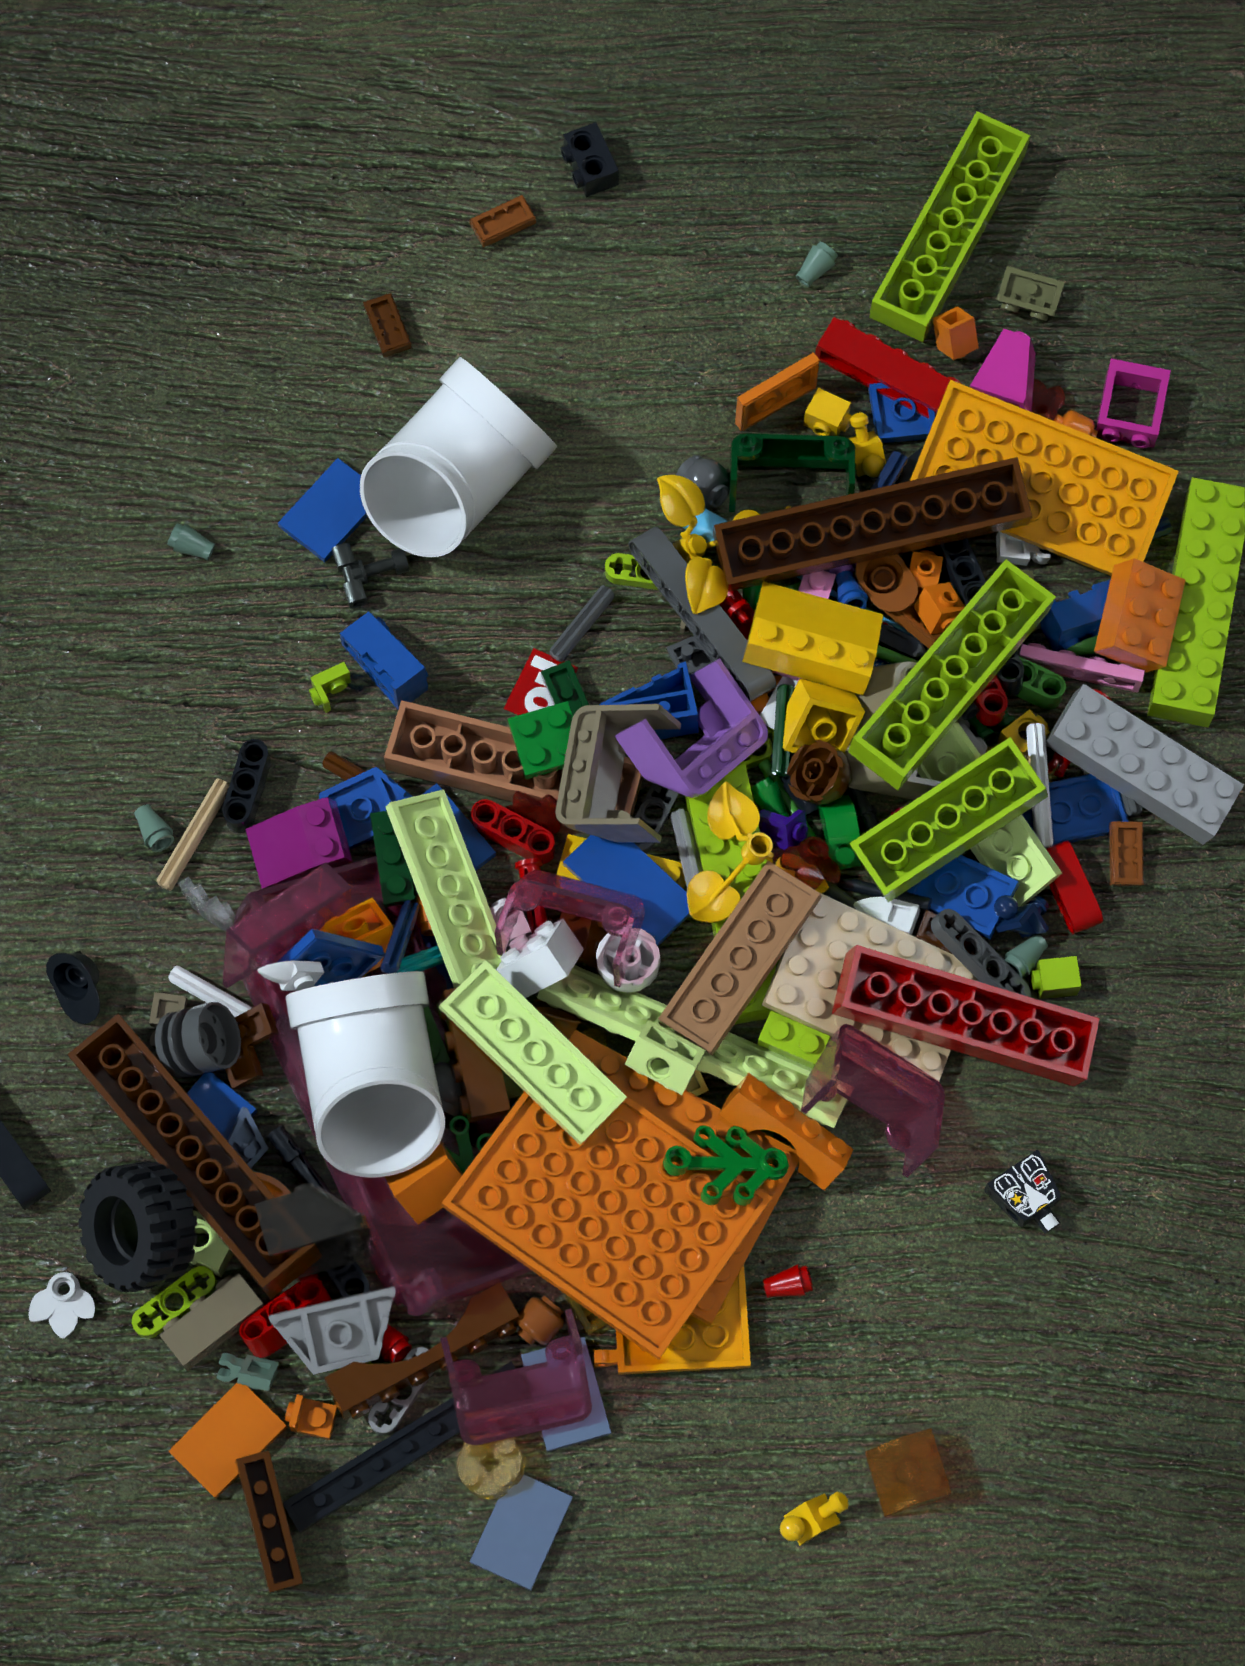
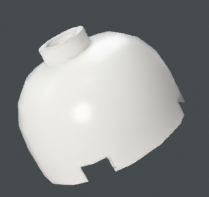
[596,927,661,993]

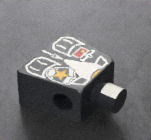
[984,1149,1061,1234]

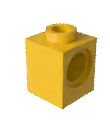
[998,709,1050,759]

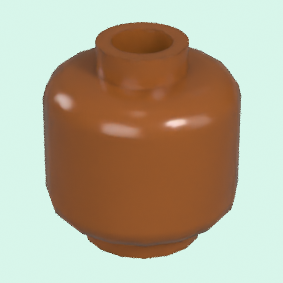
[516,1296,564,1346]

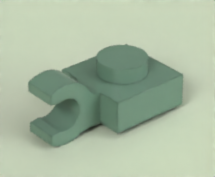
[216,1353,279,1391]

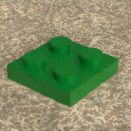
[507,701,573,780]

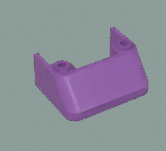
[614,658,768,798]

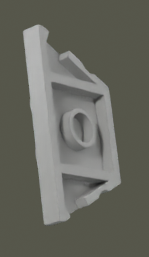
[268,1286,396,1375]

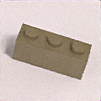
[160,1273,264,1371]

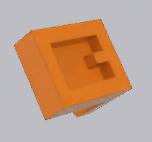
[285,1394,338,1440]

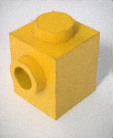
[803,388,852,436]

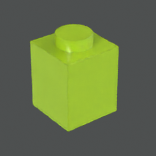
[1031,956,1081,999]

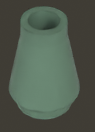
[795,242,838,287]
[167,523,216,560]
[134,804,174,852]
[1004,934,1048,978]

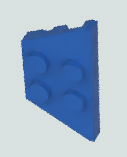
[319,767,413,850]

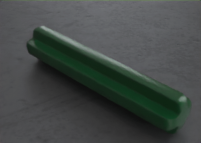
[771,684,795,777]

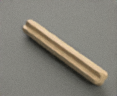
[157,778,230,891]

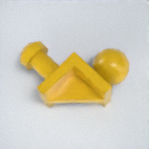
[848,413,886,478]
[780,1491,849,1545]

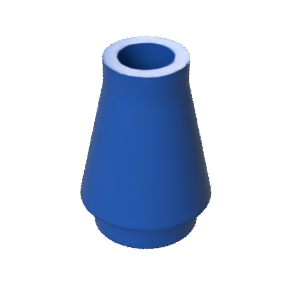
[836,570,868,609]

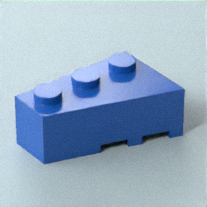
[1040,579,1111,652]
[339,611,429,710]
[599,661,698,739]

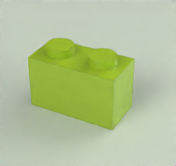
[758,1011,830,1071]

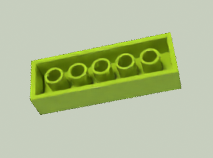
[849,737,1048,902]

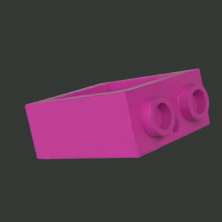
[1095,358,1171,448]

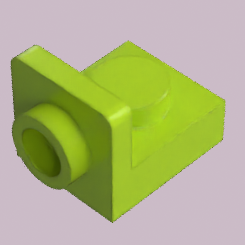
[308,662,351,713]

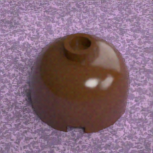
[787,740,852,805]

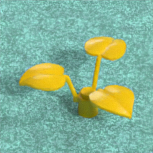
[657,475,760,614]
[686,781,829,923]

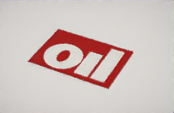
[503,648,578,715]

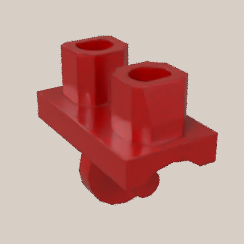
[719,590,755,641]

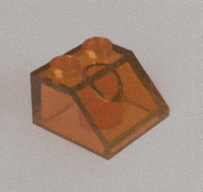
[864,1428,952,1517]

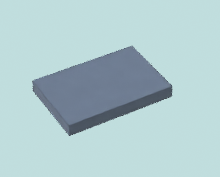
[521,1337,611,1452]
[470,1469,573,1591]

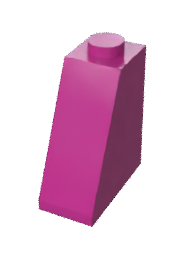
[970,329,1036,412]

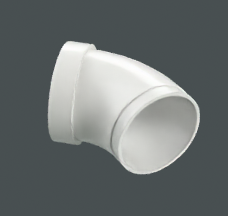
[360,357,557,557]
[285,971,445,1178]

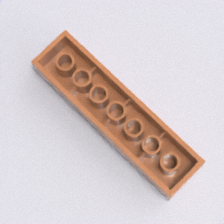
[384,700,643,816]

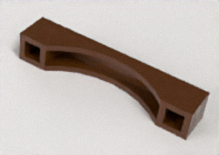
[324,1282,520,1420]

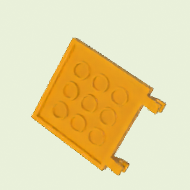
[593,1265,751,1375]

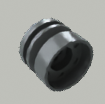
[155,1002,241,1079]

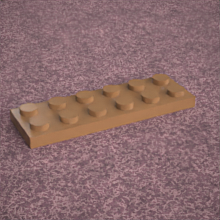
[658,861,822,1056]

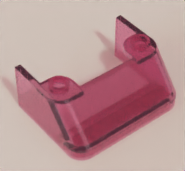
[494,870,645,987]
[801,1024,945,1178]
[440,1309,592,1445]

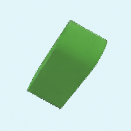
[1004,657,1066,710]

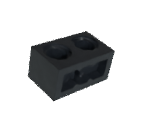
[560,122,619,197]

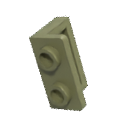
[996,266,1065,321]

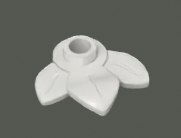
[29,1272,95,1339]

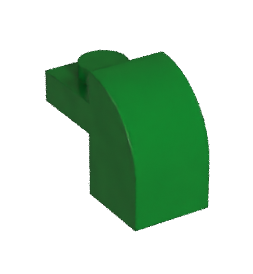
[819,794,862,871]

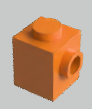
[932,306,979,360]
[909,550,943,599]
[914,582,965,634]

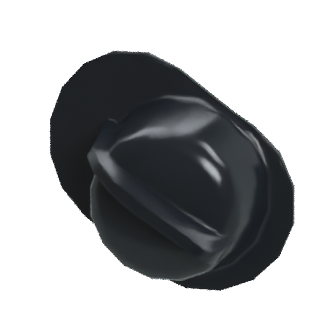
[46,951,100,1024]

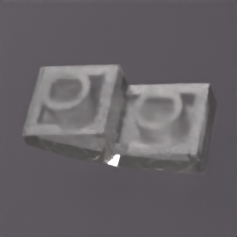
[178,877,236,933]

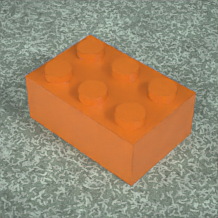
[1094,558,1186,673]

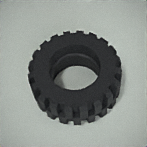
[79,1161,198,1293]

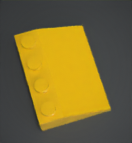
[742,581,883,695]

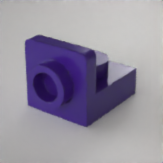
[758,809,808,851]

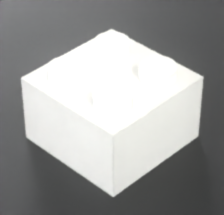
[496,918,584,998]

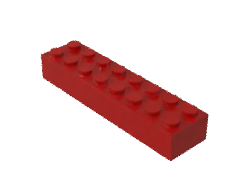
[832,945,1100,1086]

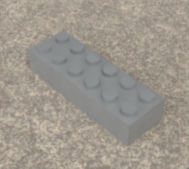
[1046,684,1244,845]

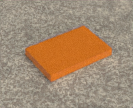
[735,352,820,431]
[169,1383,287,1499]

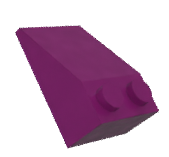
[246,797,353,890]

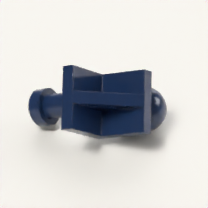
[994,895,1049,938]

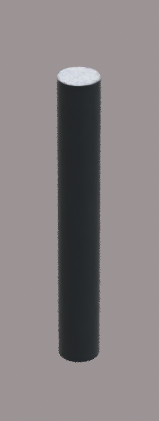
[838,876,932,910]

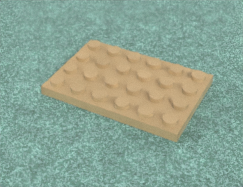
[762,893,977,1085]

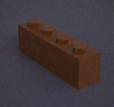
[437,988,511,1123]
[236,1450,303,1594]

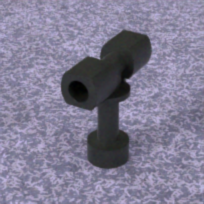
[332,543,409,609]

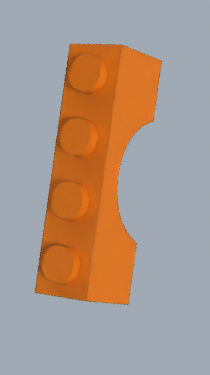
[719,1073,854,1190]

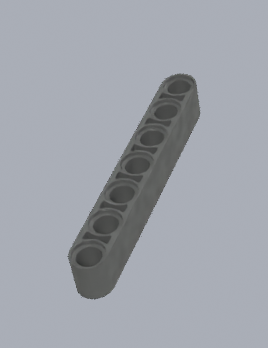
[628,527,776,702]

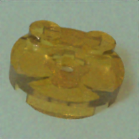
[457,1431,525,1499]

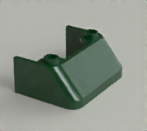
[729,433,855,512]

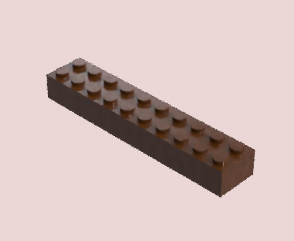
[713,457,1032,592]
[67,1014,322,1299]

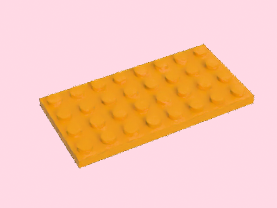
[910,380,1179,576]

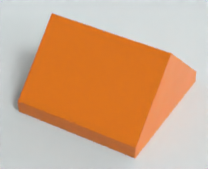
[385,1141,463,1225]

